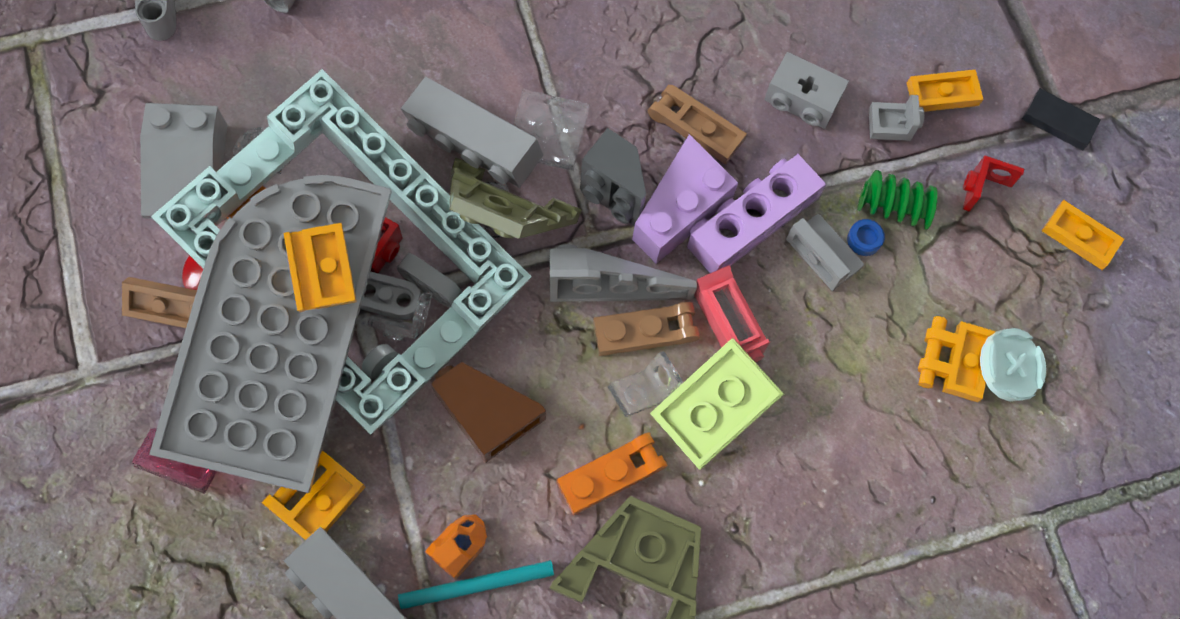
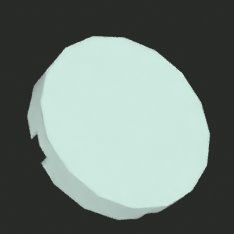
[980,328,1046,402]

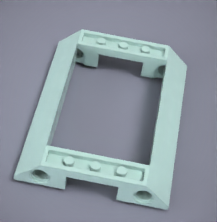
[151,69,532,435]

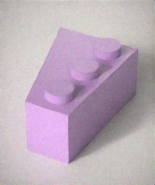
[632,134,738,264]

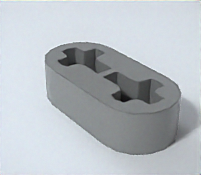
[397,253,462,308]

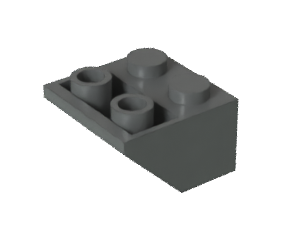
[580,128,646,227]

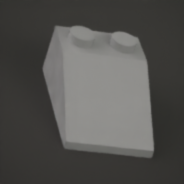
[140,103,228,219]

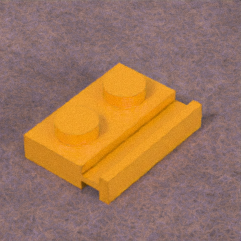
[283,223,357,313]

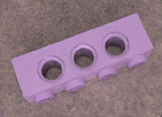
[687,154,826,273]

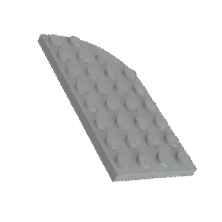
[149,175,392,493]

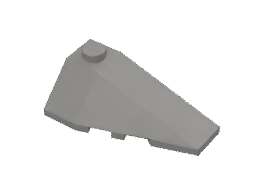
[549,244,697,302]

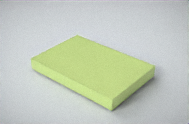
[650,338,785,470]

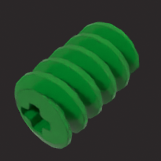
[857,170,938,230]

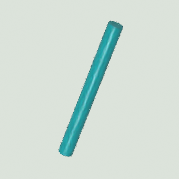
[398,560,554,610]

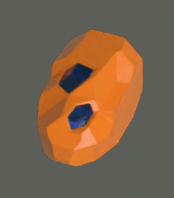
[425,514,487,580]

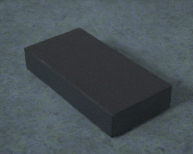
[1022,88,1101,151]

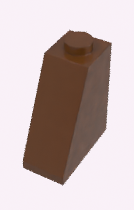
[431,362,546,463]

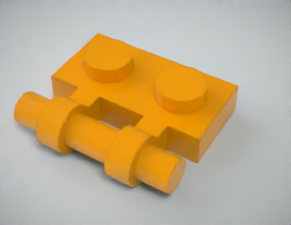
[918,316,996,402]

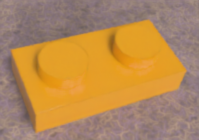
[907,69,984,112]
[1041,200,1124,270]

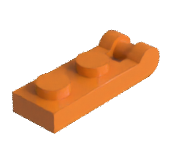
[556,432,668,515]

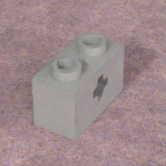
[764,52,849,129]

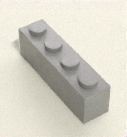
[401,76,544,188]
[283,527,406,619]

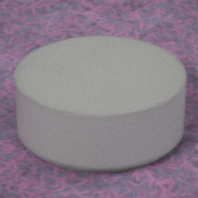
[362,344,398,381]

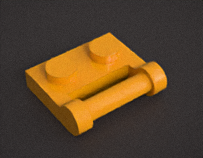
[262,450,366,540]

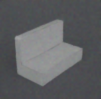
[786,214,864,291]

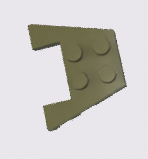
[449,158,582,239]
[550,496,701,619]

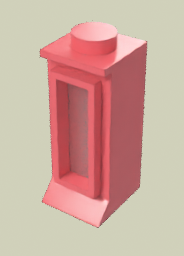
[694,265,770,362]

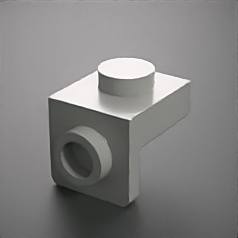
[869,95,924,141]

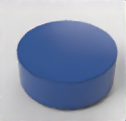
[847,219,885,256]

